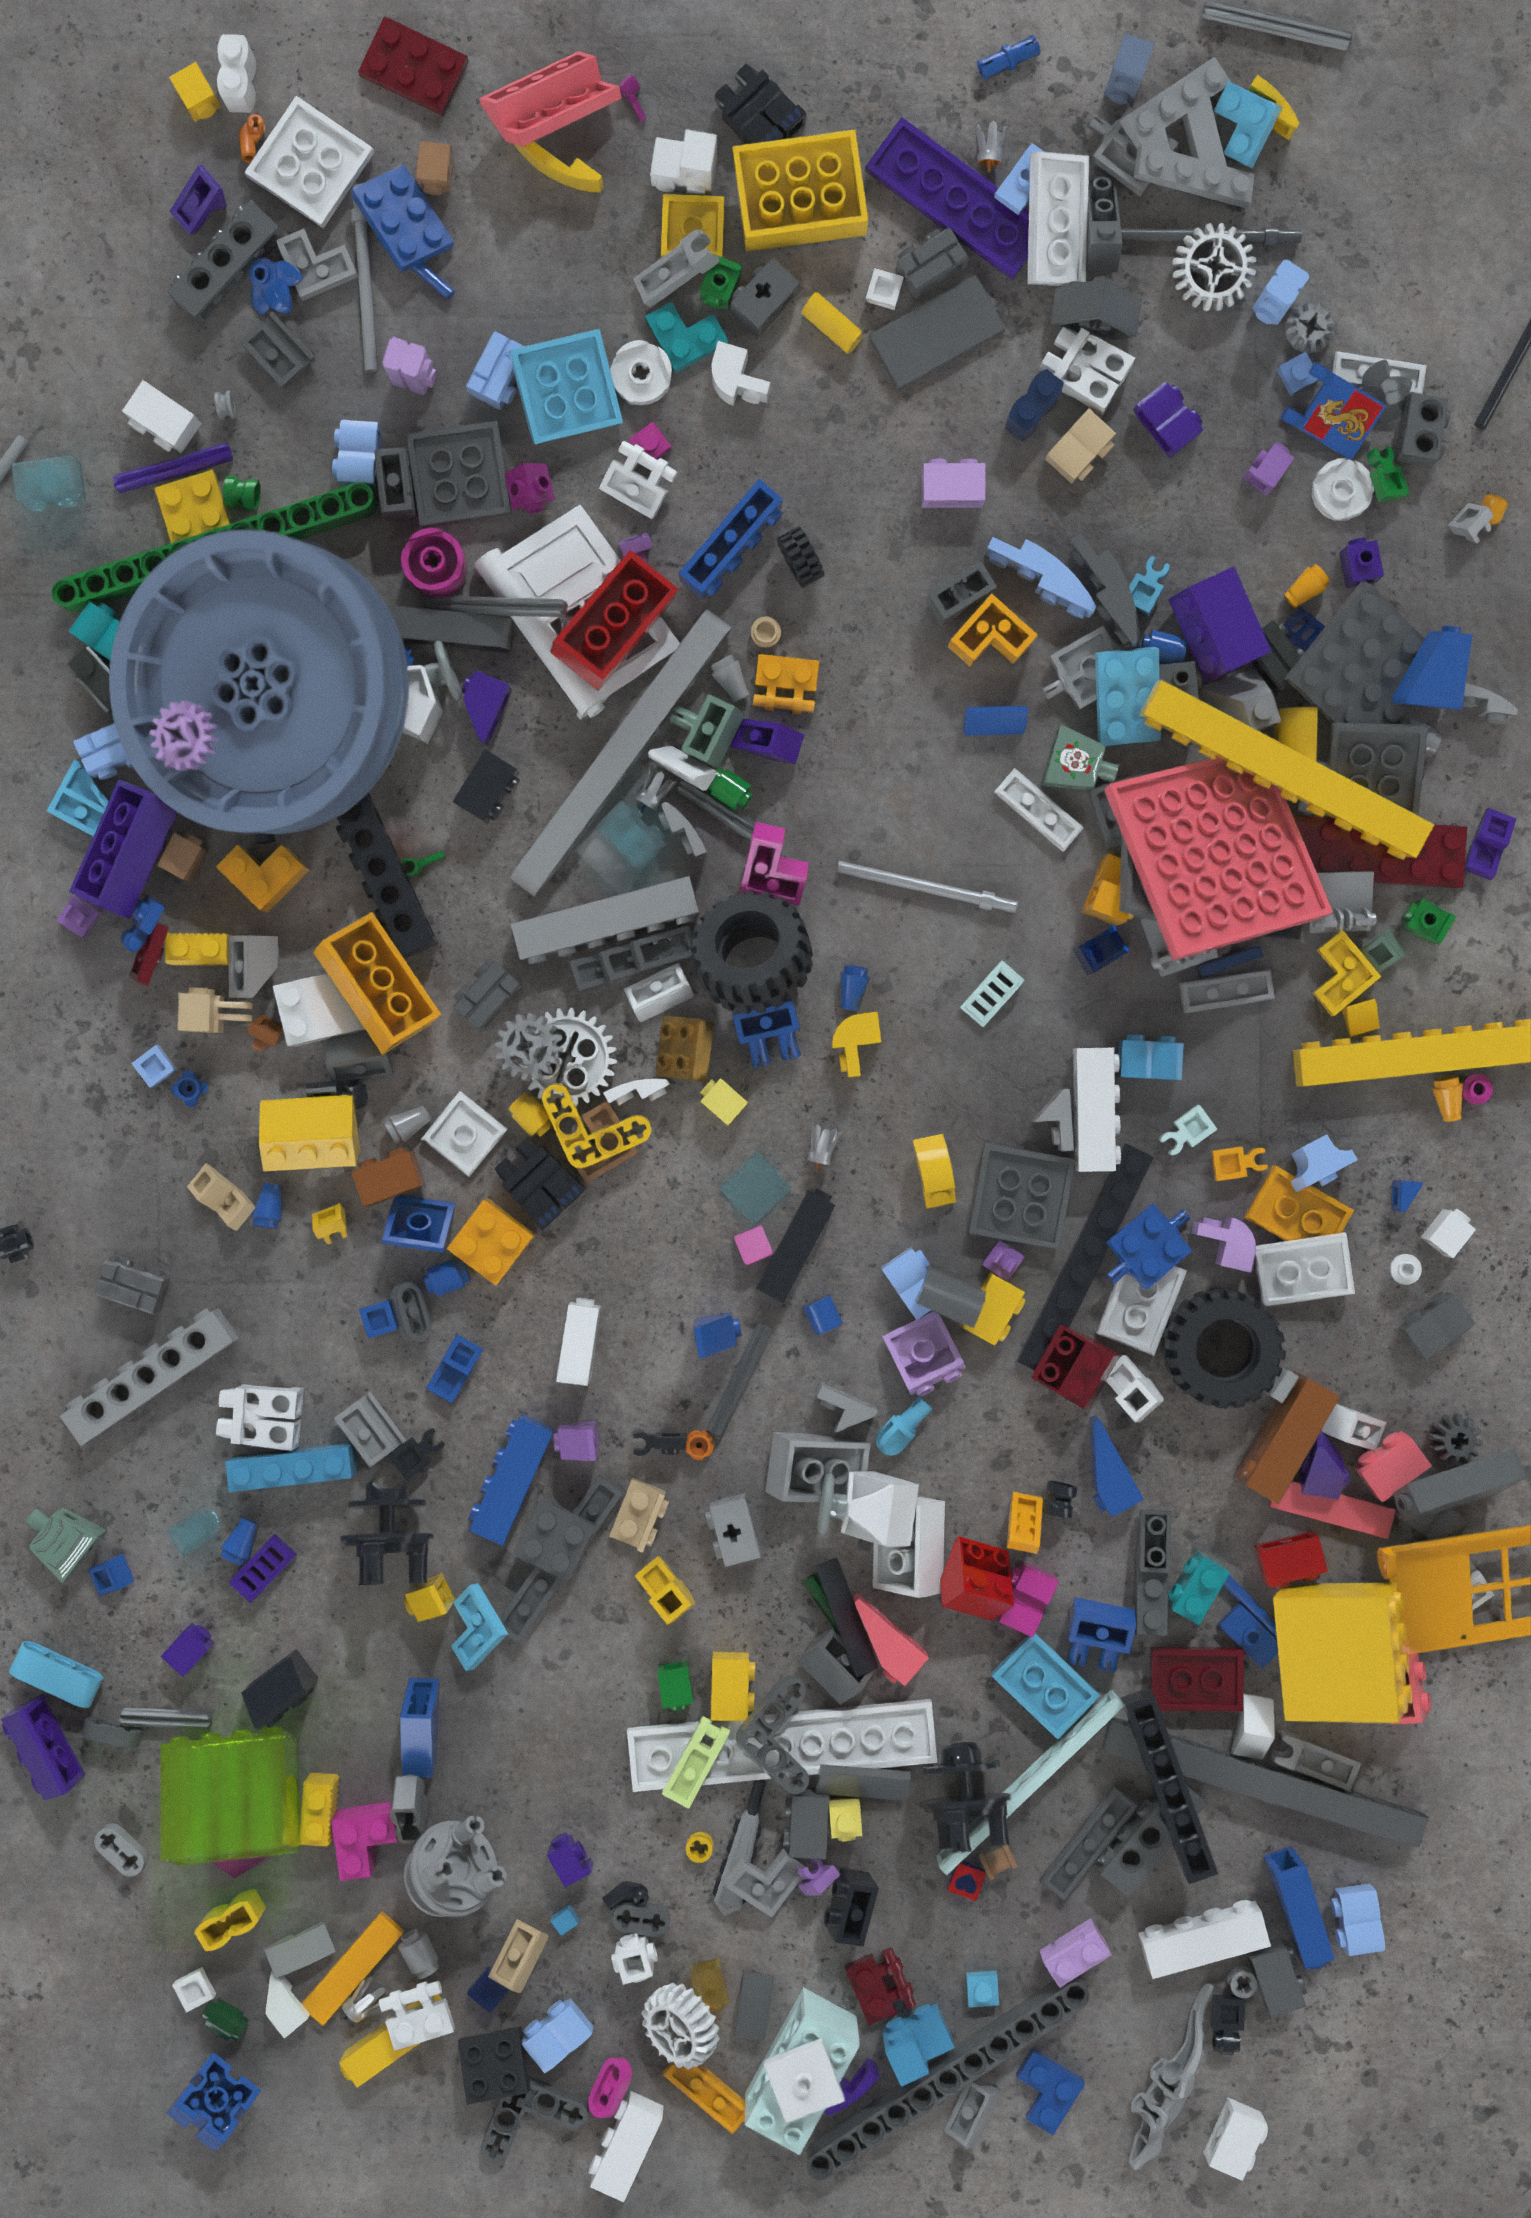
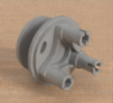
[404,1816,507,1917]

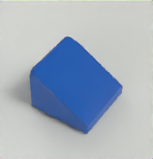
[1391,1180,1423,1212]
[88,1554,134,1596]

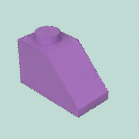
[553,1421,600,1461]

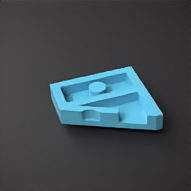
[47,759,109,836]

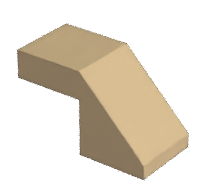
[187,1163,256,1231]

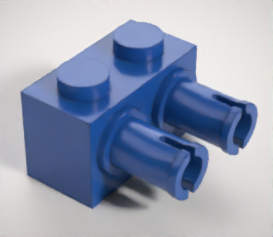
[732,998,801,1068]
[1067,1597,1136,1673]

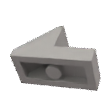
[1032,1089,1074,1151]
[816,1383,878,1432]

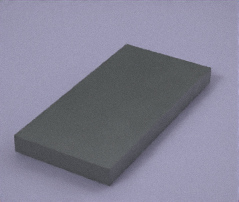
[869,275,1006,391]

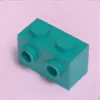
[1168,1550,1230,1625]

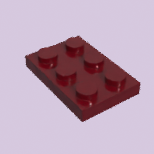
[358,16,469,116]
[1150,1647,1244,1711]

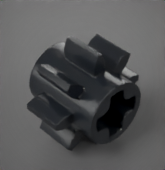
[0,1224,34,1263]

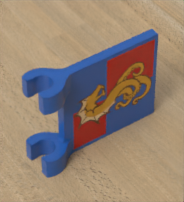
[1280,361,1387,460]

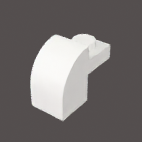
[712,341,770,406]
[1106,1355,1164,1422]

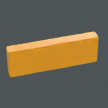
[663,2061,745,2135]

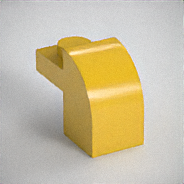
[831,1012,881,1078]
[913,1134,956,1209]
[635,1556,695,1625]

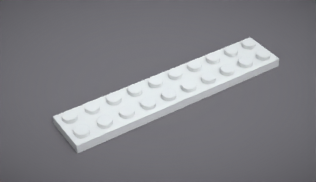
[627,1699,937,1792]

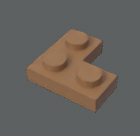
[573,1101,639,1184]

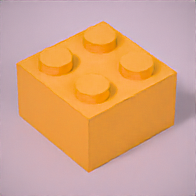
[447,1198,536,1286]

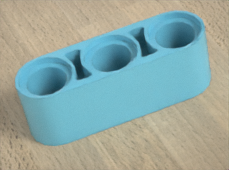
[9,1641,104,1708]

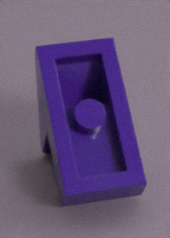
[169,165,227,235]

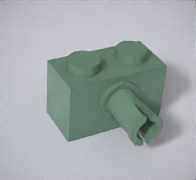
[670,694,745,769]

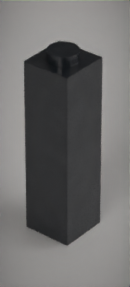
[756,1188,835,1303]

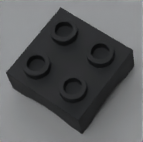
[458,2026,531,2105]

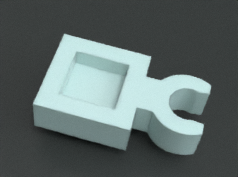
[1159,1104,1217,1155]

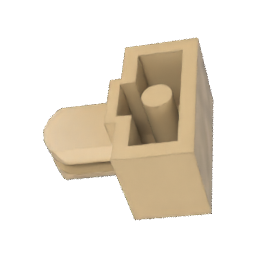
[178,988,253,1033]

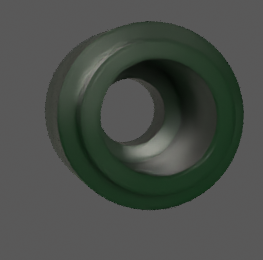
[200,1998,249,2042]

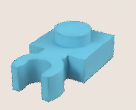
[1129,556,1170,616]

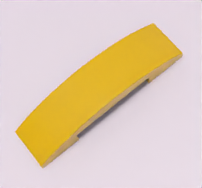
[514,141,604,193]

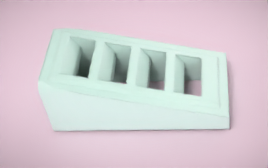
[960,961,1025,1027]

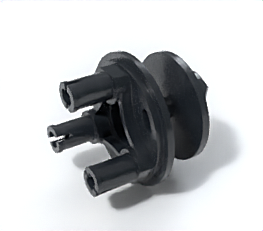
[340,1481,434,1585]
[919,1742,1012,1853]

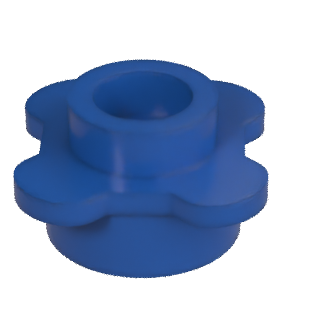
[171,1070,209,1107]

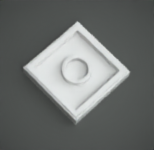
[421,1091,508,1177]

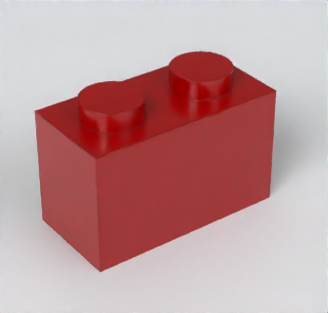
[1253,1531,1328,1589]

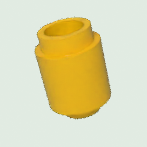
[508,1092,553,1137]

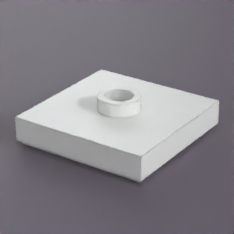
[763,2038,845,2123]

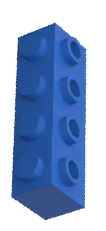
[679,479,783,600]

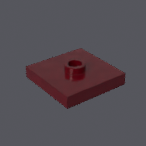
[129,922,169,986]

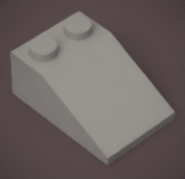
[765,1432,871,1502]

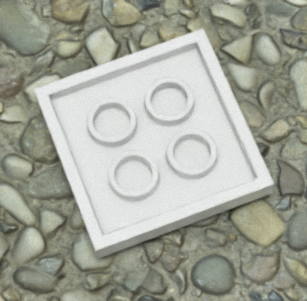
[245,96,375,229]

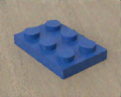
[351,164,454,273]

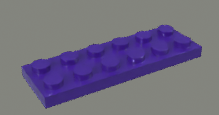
[865,117,1029,280]

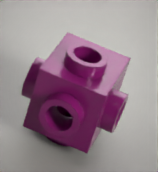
[504,463,555,514]

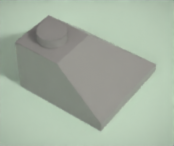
[1198,668,1281,732]

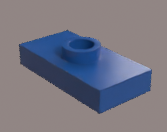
[1217,1602,1278,1668]

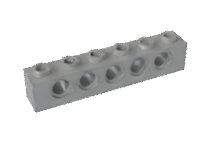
[60,1308,239,1446]

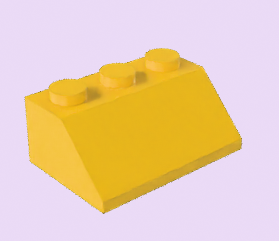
[259,1095,361,1172]

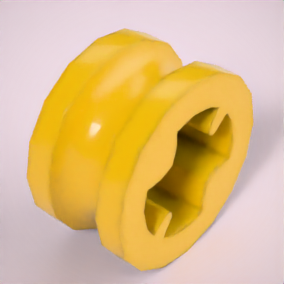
[685,1831,714,1863]

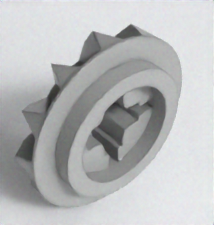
[1285,302,1335,353]

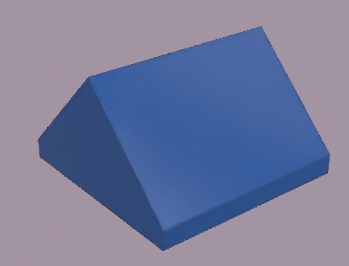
[382,1195,455,1253]

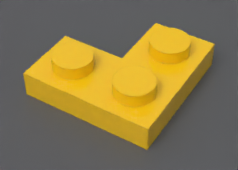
[1312,930,1381,1016]

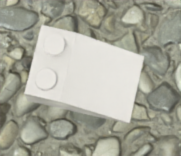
[273,974,365,1047]

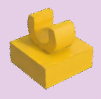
[312,1203,347,1244]

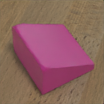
[734,1225,774,1266]

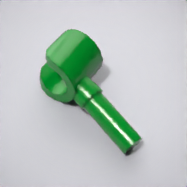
[401,850,445,876]

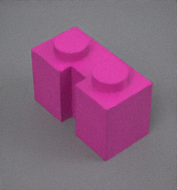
[998,1560,1059,1638]

